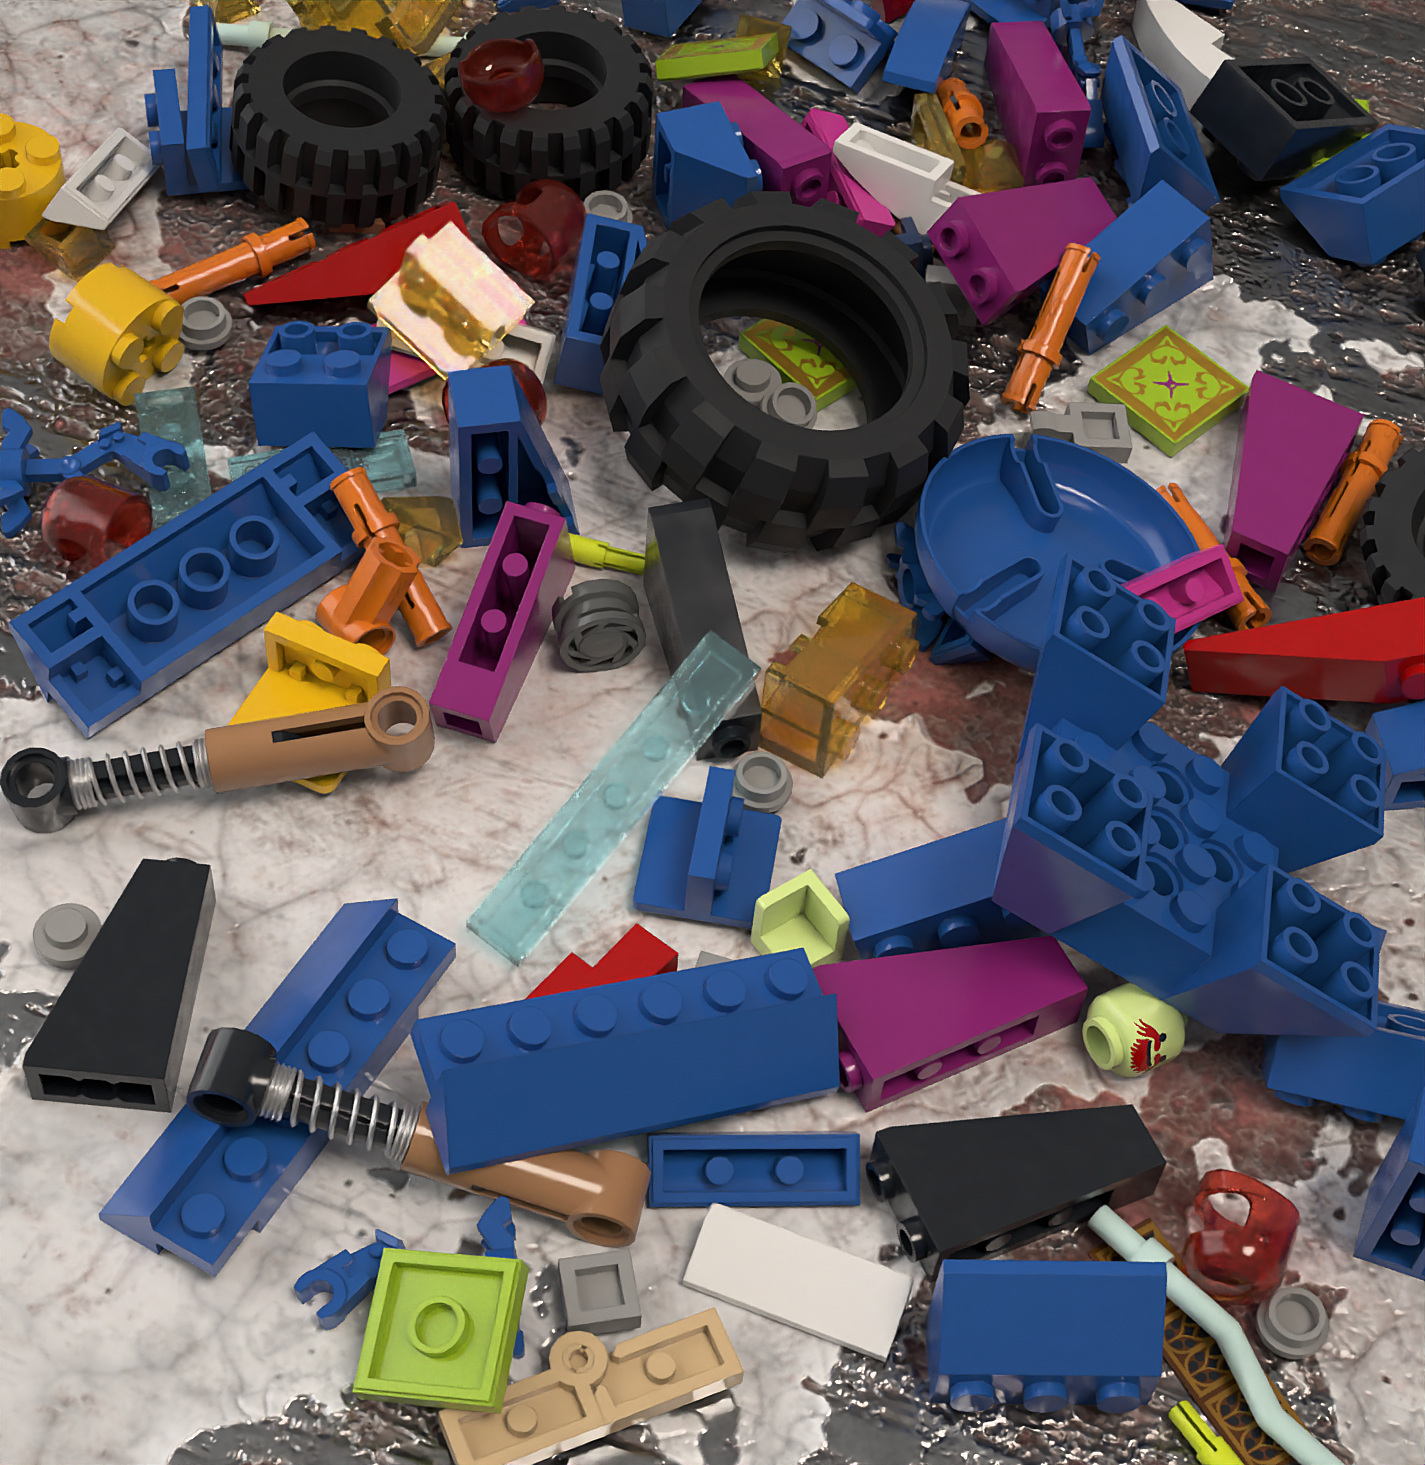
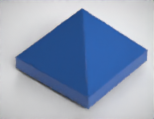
[929,617,992,665]

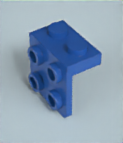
[144,68,250,196]

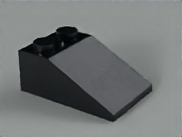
[1189,56,1379,181]

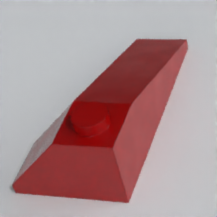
[243,201,483,306]
[1183,597,1425,704]

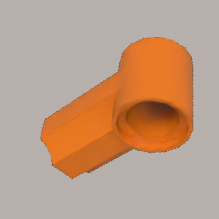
[316,537,421,656]

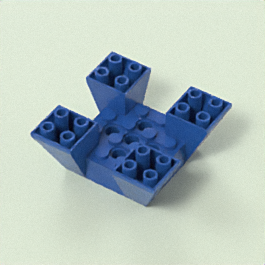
[991,553,1386,1037]

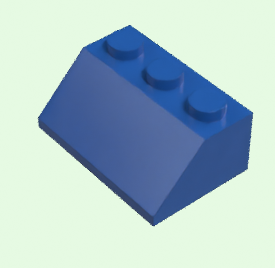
[1100,34,1220,212]
[1279,124,1425,267]
[1261,1000,1425,1122]
[925,1259,1167,1413]

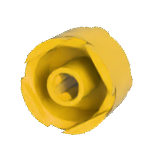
[0,113,66,249]
[49,262,185,406]

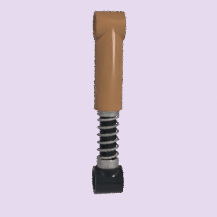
[0,686,435,833]
[186,1027,651,1248]

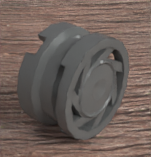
[552,579,646,672]

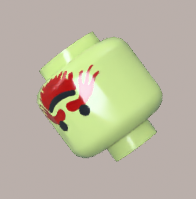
[1082,982,1188,1078]

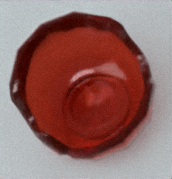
[458,38,544,113]

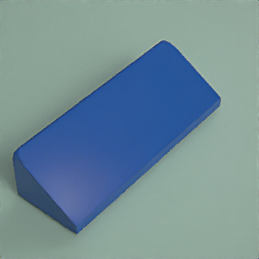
[647,1131,860,1207]

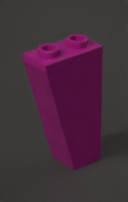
[984,21,1091,188]
[682,74,832,207]
[926,177,1117,325]
[1223,370,1364,592]
[429,501,576,743]
[812,936,1088,1113]

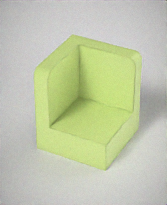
[750,869,850,968]

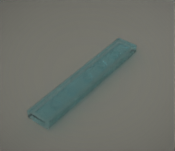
[466,630,761,968]

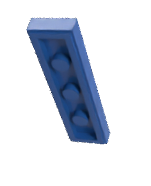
[186,5,223,193]

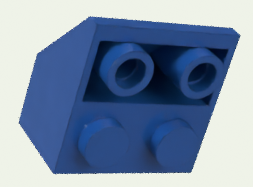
[652,101,763,229]
[248,321,392,448]

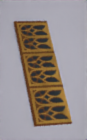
[1087,1217,1313,1465]

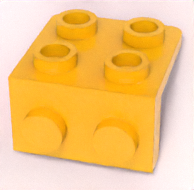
[227,611,391,794]

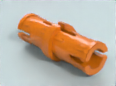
[935,78,989,149]

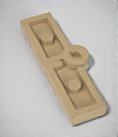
[438,1307,744,1465]

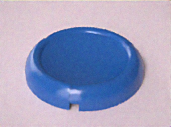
[914,434,1201,673]

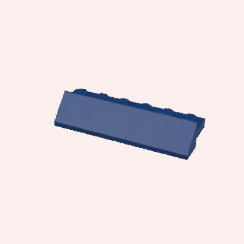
[9,431,366,739]
[98,898,456,1277]
[410,947,840,1175]

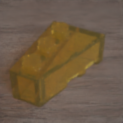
[758,582,920,779]

